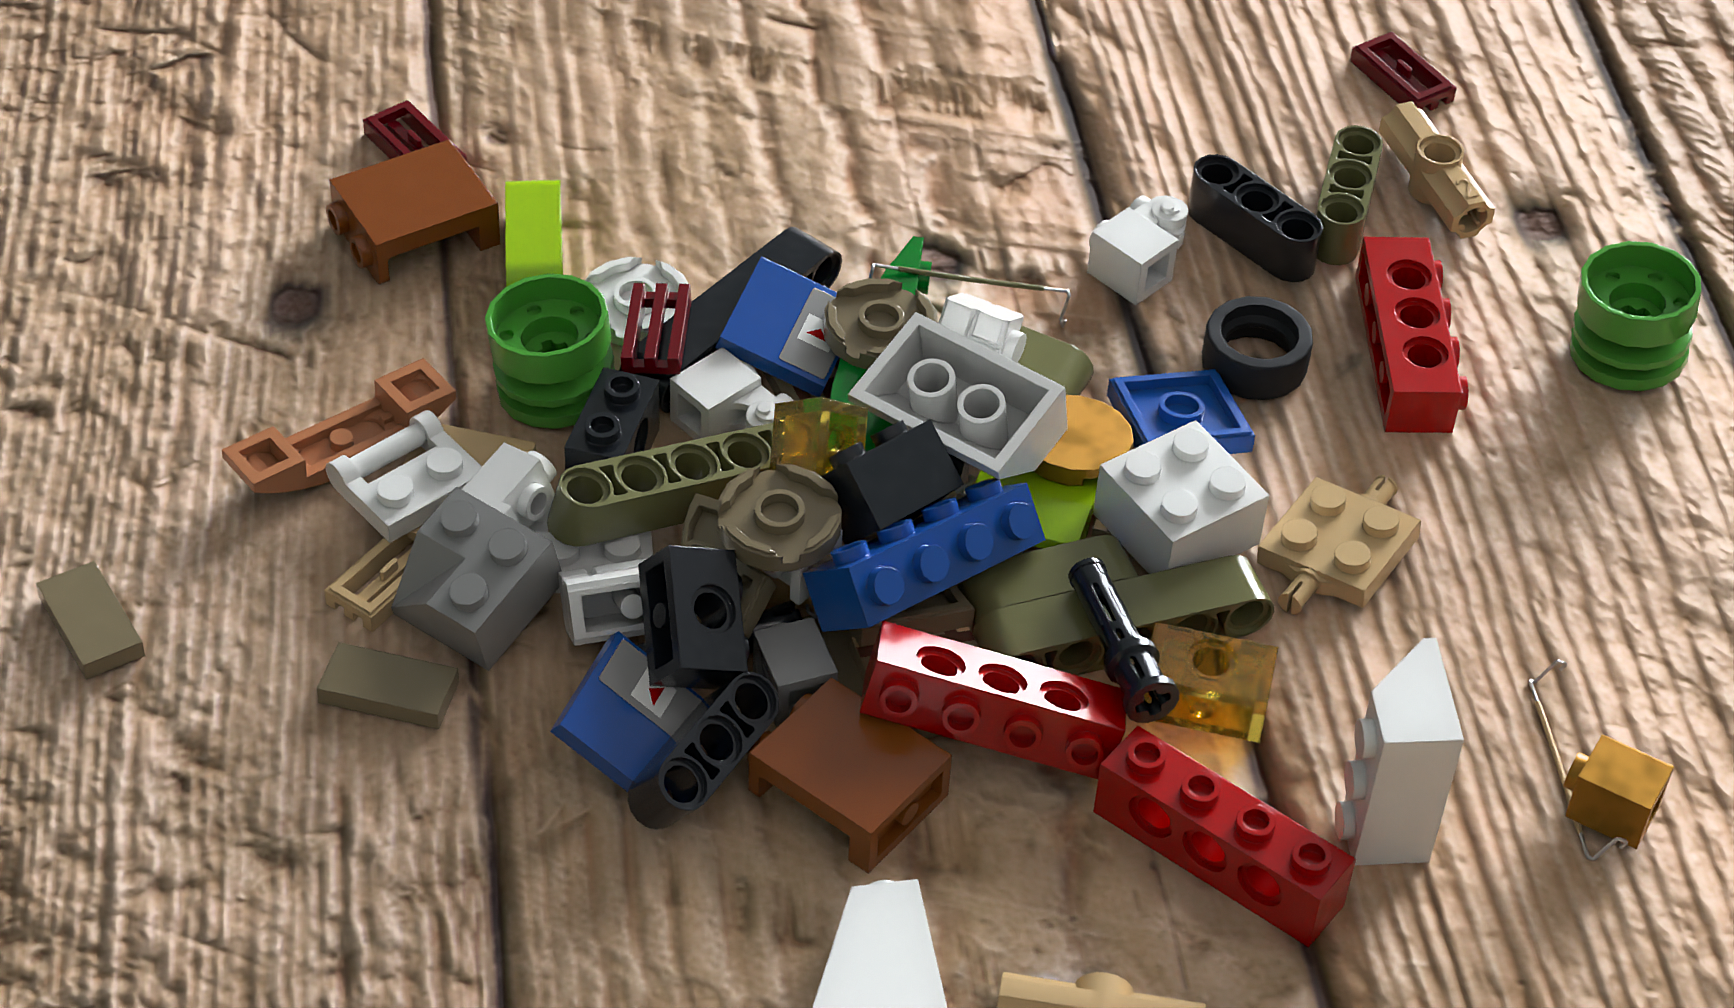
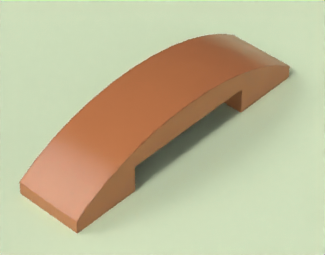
[222,358,456,494]

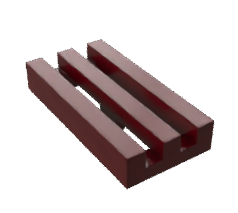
[1350,31,1457,111]
[363,100,467,161]
[620,283,692,375]

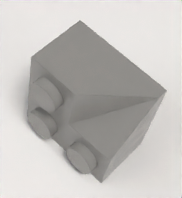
[391,486,562,671]

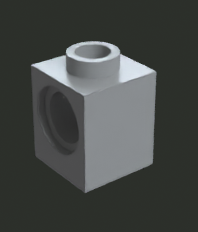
[753,617,838,727]

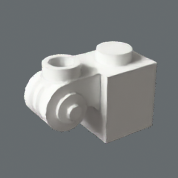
[1087,195,1188,305]
[670,348,801,440]

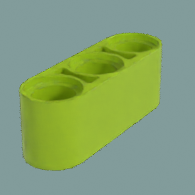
[505,180,563,287]

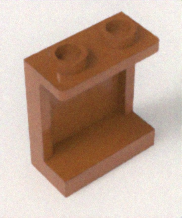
[326,139,500,284]
[747,677,952,874]

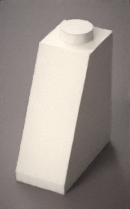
[812,879,947,1008]

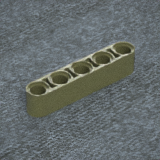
[547,419,823,547]
[973,555,1274,675]

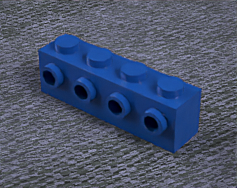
[803,478,1046,632]

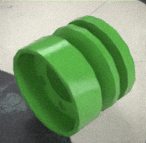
[1570,241,1701,391]
[485,273,615,429]

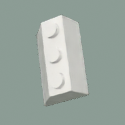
[848,312,1068,479]
[1335,638,1464,865]

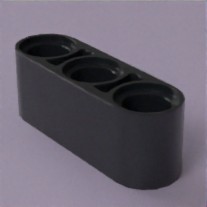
[1187,154,1323,282]
[628,672,779,830]

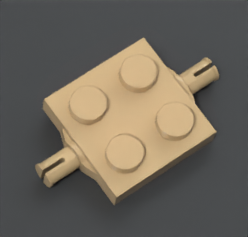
[1257,475,1421,615]

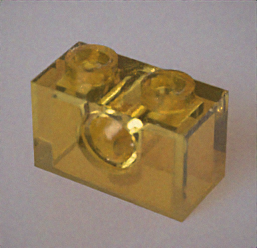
[1144,622,1279,743]

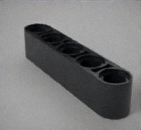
[619,227,842,413]

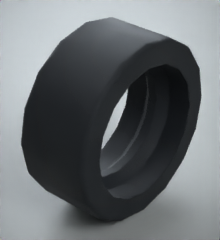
[1202,296,1313,400]

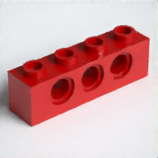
[1355,236,1469,433]
[859,621,1126,780]
[1093,725,1356,947]

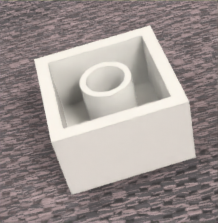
[1093,420,1270,574]

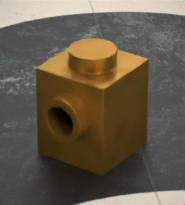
[1563,734,1674,850]

